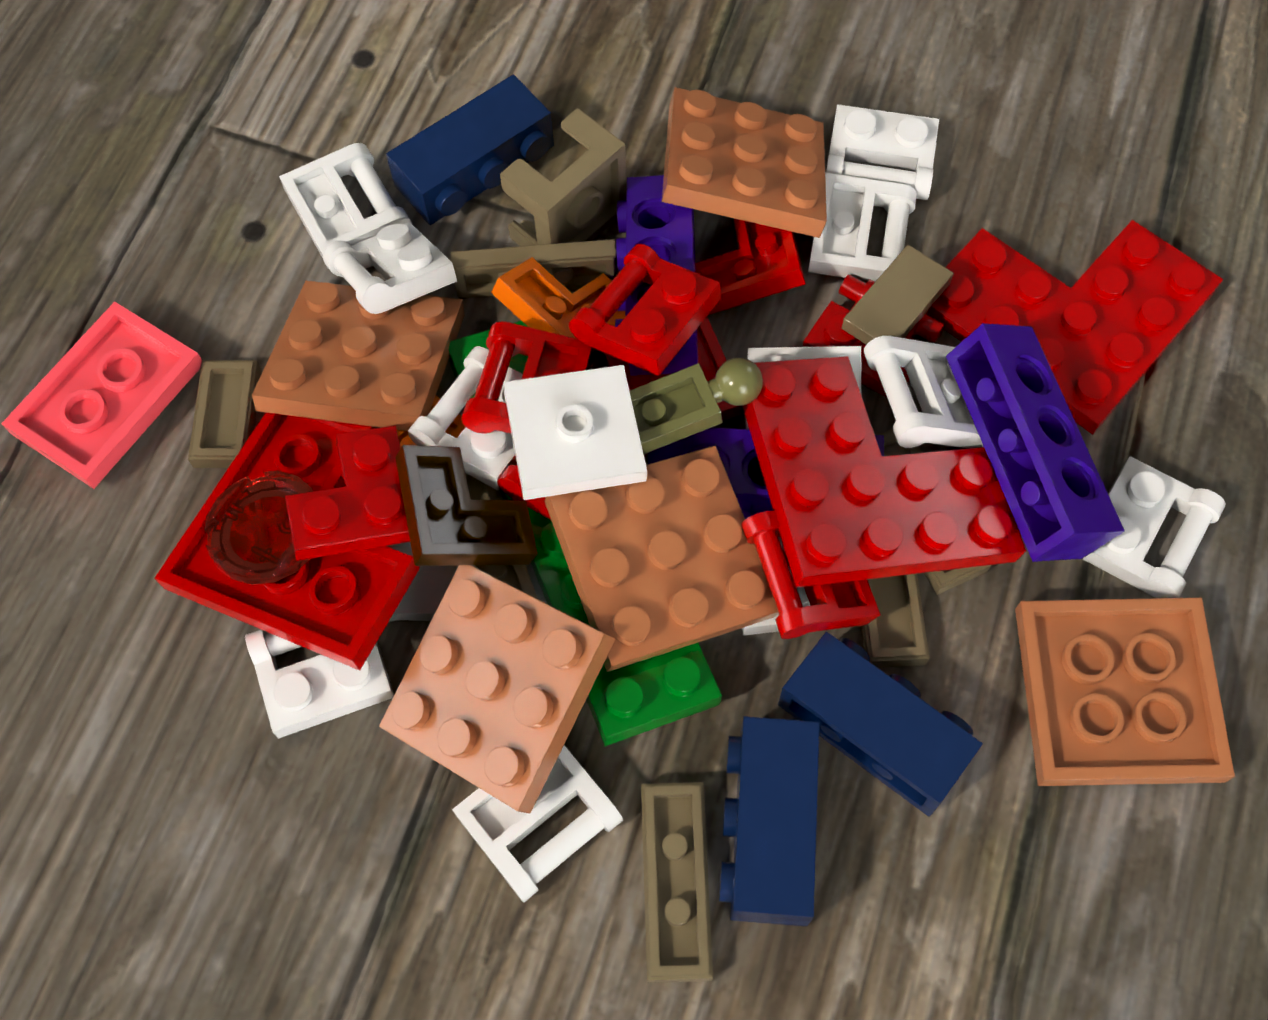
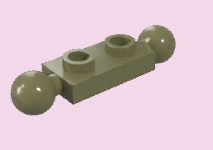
[630,358,763,454]

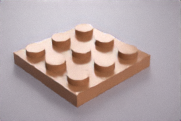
[662,87,827,238]
[252,280,465,431]
[544,446,779,672]
[379,565,616,813]
[1015,598,1235,786]

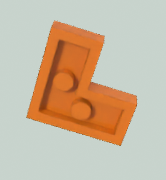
[491,257,625,354]

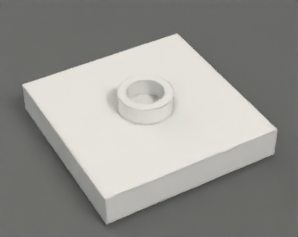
[503,365,647,500]

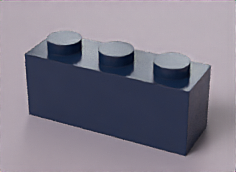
[386,74,554,225]
[778,631,983,817]
[719,716,820,927]

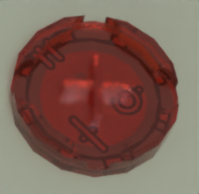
[204,470,313,585]

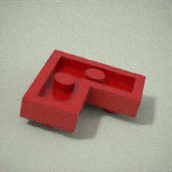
[695,219,806,315]
[285,425,410,561]

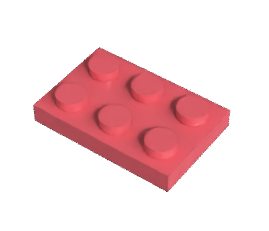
[1,301,202,489]

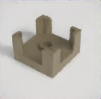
[500,108,627,246]

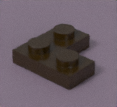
[395,445,538,566]

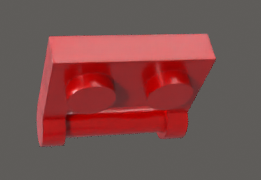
[569,244,721,376]
[461,321,592,434]
[741,510,881,639]

